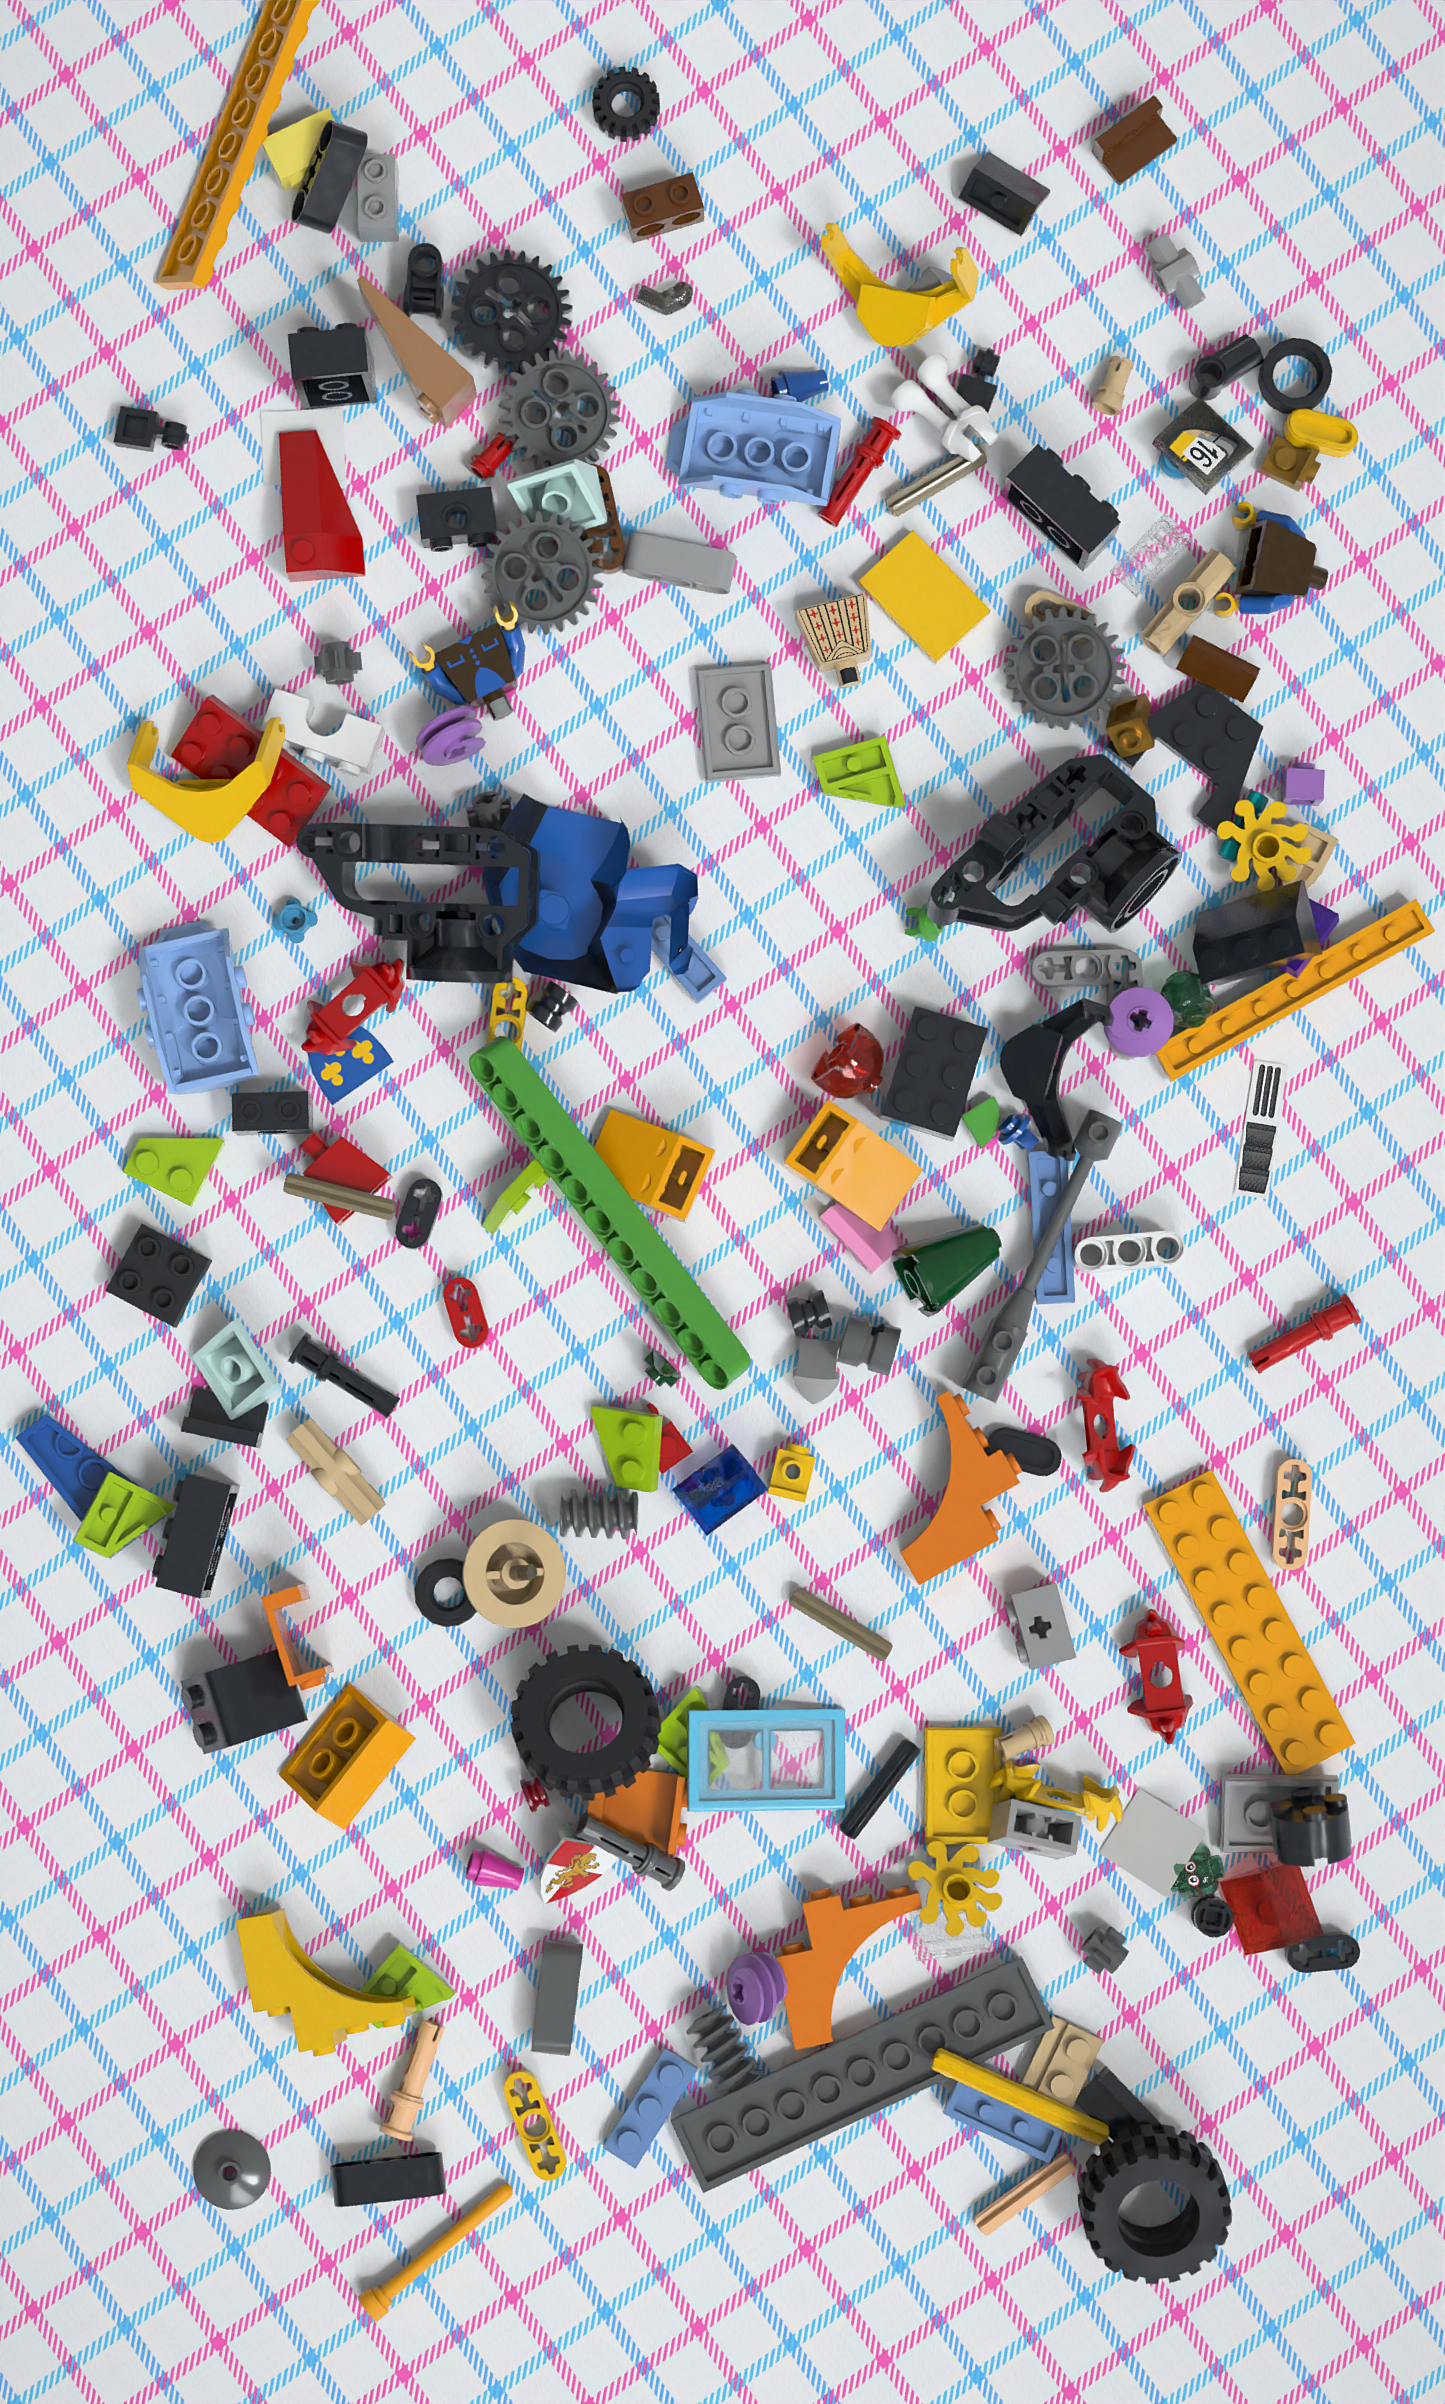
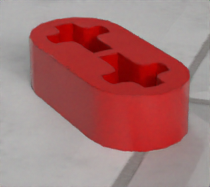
[443,1277,489,1349]

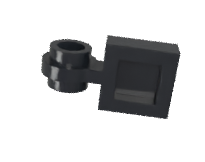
[949,348,1001,413]
[114,406,190,452]

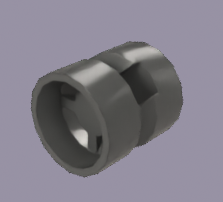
[837,1314,902,1376]

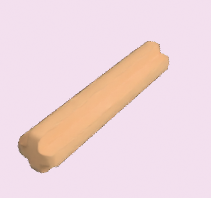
[974,2152,1076,2236]

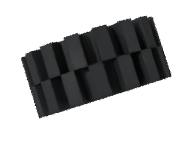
[592,66,660,142]

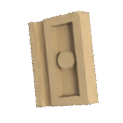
[1019,2015,1104,2108]

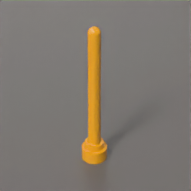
[358,2184,513,2322]

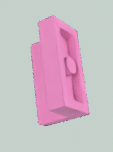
[819,1203,903,1274]

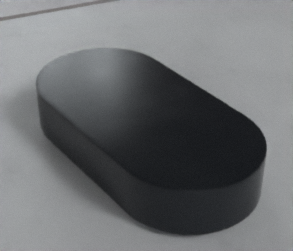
[986,1427,1062,1476]

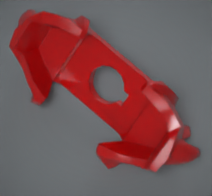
[301,958,405,1056]
[1076,1358,1136,1493]
[1119,1609,1194,1745]

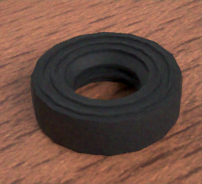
[414,1558,477,1627]

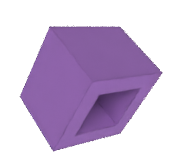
[1281,763,1325,806]

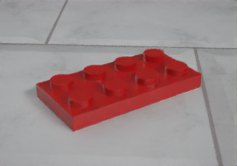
[171,694,332,847]

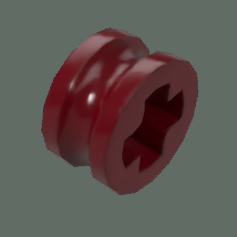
[520,1776,550,1813]

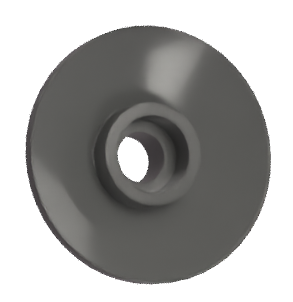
[193,2131,271,2210]

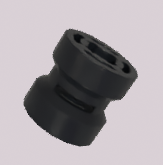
[526,980,579,1033]
[785,1290,833,1336]
[1191,1895,1233,1937]

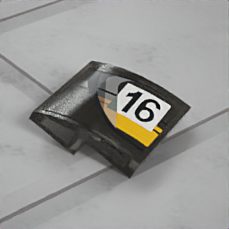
[1152,397,1254,495]

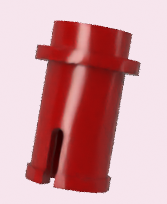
[469,432,514,481]

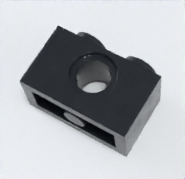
[416,486,498,552]
[231,1091,313,1136]

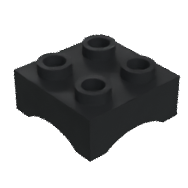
[105,1223,212,1328]

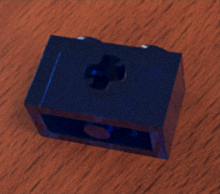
[672,1444,768,1536]

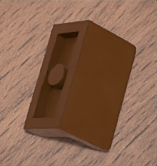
[1092,95,1177,185]
[1176,634,1261,703]

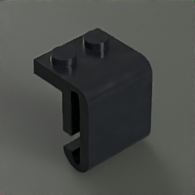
[180,1649,308,1755]

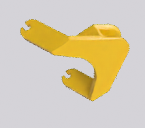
[821,223,979,347]
[127,717,285,843]

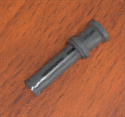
[574,1813,686,1891]

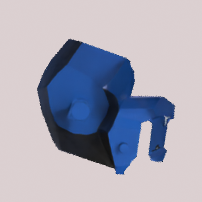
[482,794,699,994]

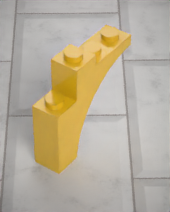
[236,1908,417,2056]

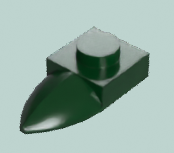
[644,1349,682,1388]

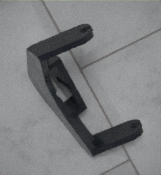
[1000,998,1114,1161]

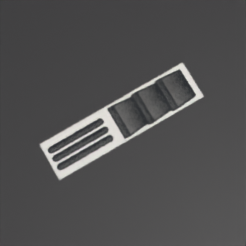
[1234,1060,1288,1199]

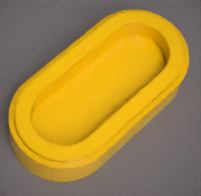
[1283,409,1359,458]

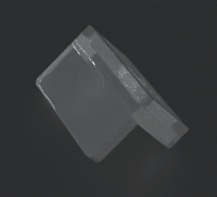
[909,1902,993,1961]

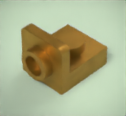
[1259,436,1321,492]
[1106,693,1155,758]

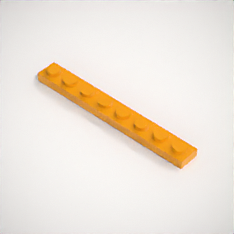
[1154,899,1435,1082]

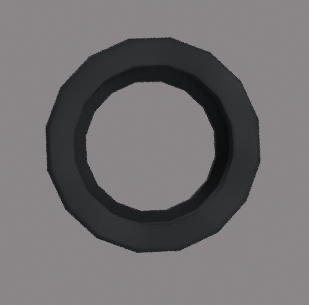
[1258,338,1333,414]

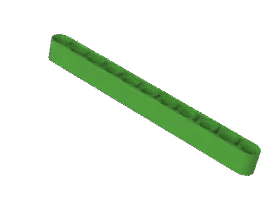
[469,1036,751,1390]

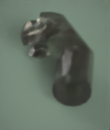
[636,281,693,315]

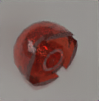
[811,1023,884,1100]

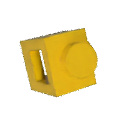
[767,1443,816,1503]

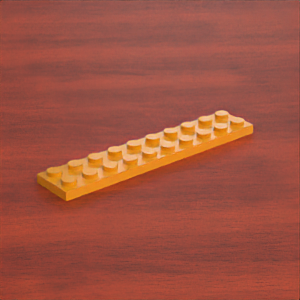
[155,0,320,290]

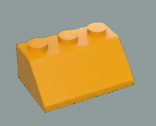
[278,1684,416,1830]

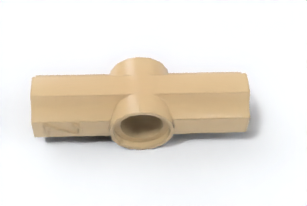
[1139,548,1237,657]
[286,1418,386,1526]

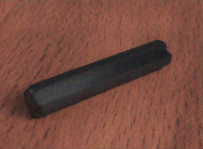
[839,1739,920,1840]

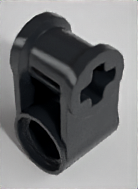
[403,243,445,320]

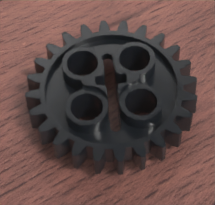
[450,249,573,374]

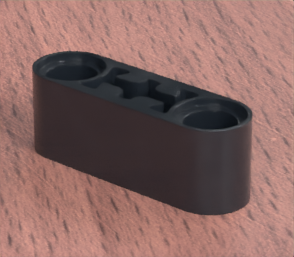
[291,120,368,234]
[330,2152,446,2207]

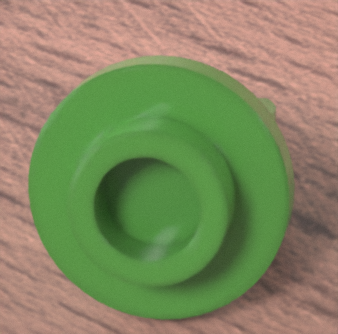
[905,903,944,941]

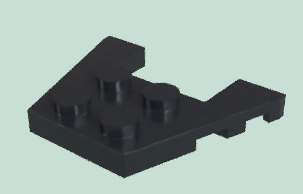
[1105,682,1264,837]

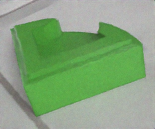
[961,1096,999,1149]

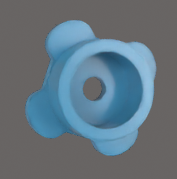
[272,898,318,943]

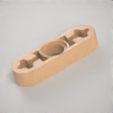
[1271,1459,1312,1570]

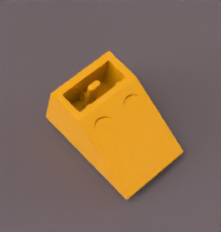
[784,1100,923,1232]
[594,1109,716,1223]

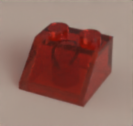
[1219,1861,1324,1956]

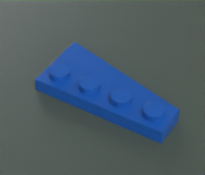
[16,1414,171,1559]

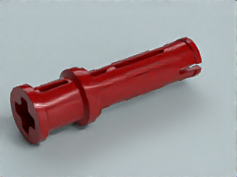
[817,416,902,527]
[1247,1293,1362,1374]

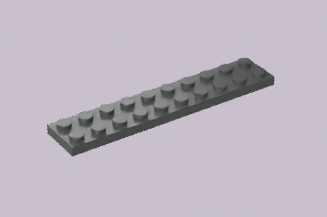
[671,1956,1055,2193]

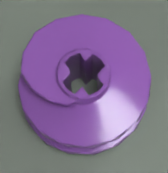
[416,706,486,766]
[1104,987,1174,1058]
[727,1951,787,2026]

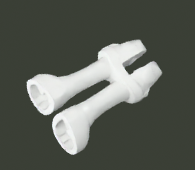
[890,353,999,463]

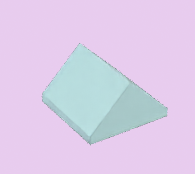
[506,459,607,544]
[192,1318,282,1421]

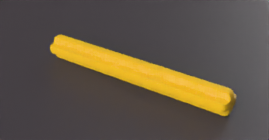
[931,2048,1110,2146]

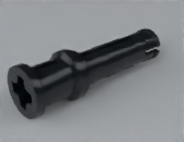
[288,1332,400,1419]

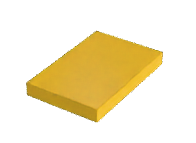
[858,530,991,664]
[924,1727,1002,1844]

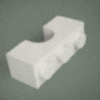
[260,688,385,777]

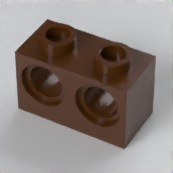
[621,172,704,243]

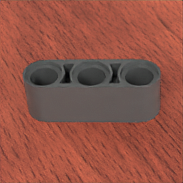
[531,1939,584,2056]

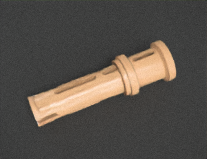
[379,2019,445,2141]

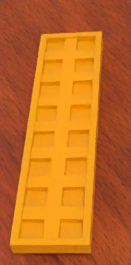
[1143,1470,1356,1775]

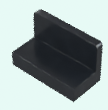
[958,152,1051,237]
[181,1388,269,1448]
[1076,2066,1162,2141]

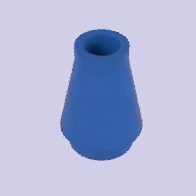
[771,369,829,402]

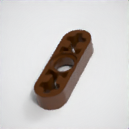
[586,464,626,574]

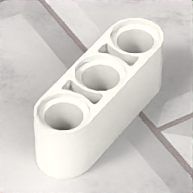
[1073,1230,1185,1274]

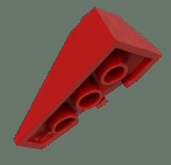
[279,430,366,582]

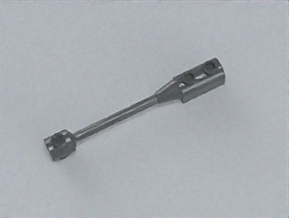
[960,1109,1123,1403]

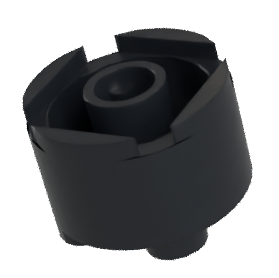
[1270,1788,1352,1867]

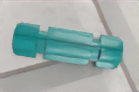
[1218,790,1268,862]

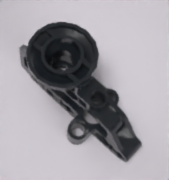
[926,754,1183,933]
[296,823,540,983]

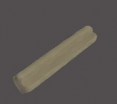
[885,444,987,517]
[283,1173,396,1220]
[789,1587,893,1661]

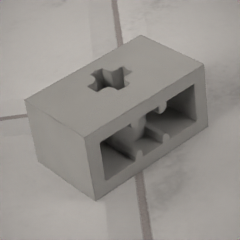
[357,154,399,242]
[1005,1582,1077,1670]
[987,1799,1082,1860]

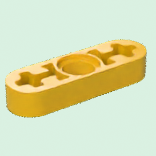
[487,977,528,1053]
[504,2069,567,2181]

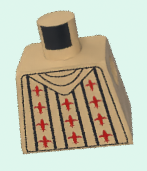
[795,593,871,688]

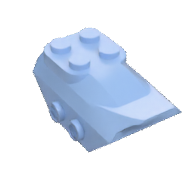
[665,389,841,506]
[137,920,259,1095]

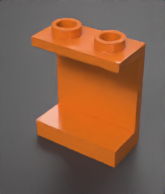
[261,1584,334,1691]
[584,1770,687,1855]

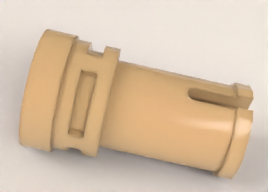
[1091,356,1134,416]
[994,1715,1055,1761]

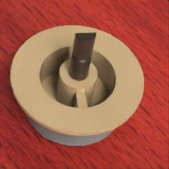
[462,1519,566,1628]

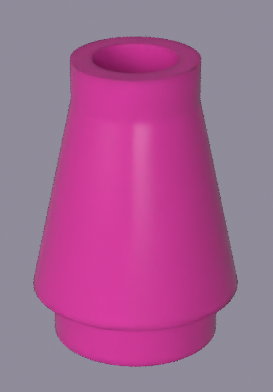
[465,1848,524,1891]

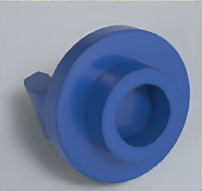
[998,1113,1039,1152]

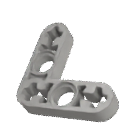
[1031,949,1145,1060]

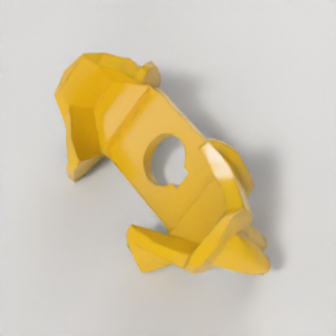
[989,1759,1123,1832]

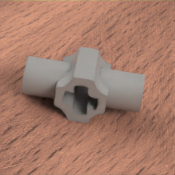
[1146,233,1206,311]

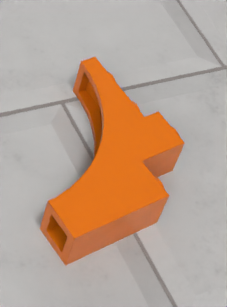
[900,1390,1023,1585]
[774,1885,922,2050]

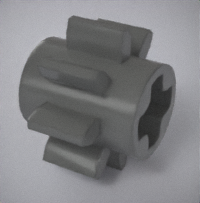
[314,641,363,685]
[466,791,512,829]
[1081,1926,1129,1975]

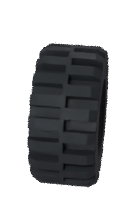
[510,1644,661,1801]
[1077,2124,1232,2284]

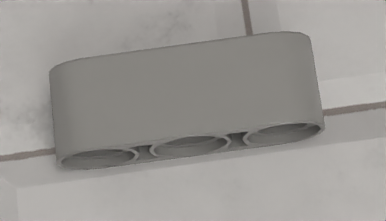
[622,533,737,594]

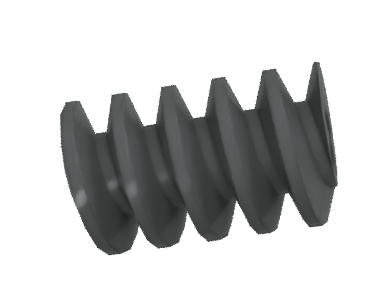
[560,1489,639,1539]
[686,2004,763,2093]

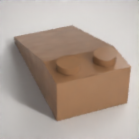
[357,275,477,429]

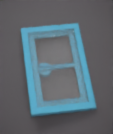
[687,1709,845,1812]

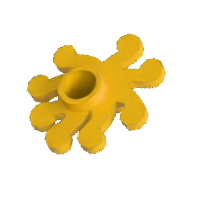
[1217,800,1312,892]
[907,1841,1003,1937]

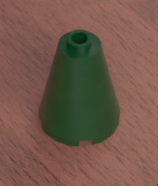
[892,1224,1002,1317]

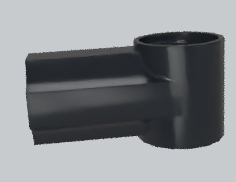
[1189,334,1264,400]

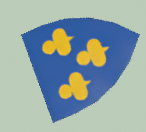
[308,1026,394,1105]

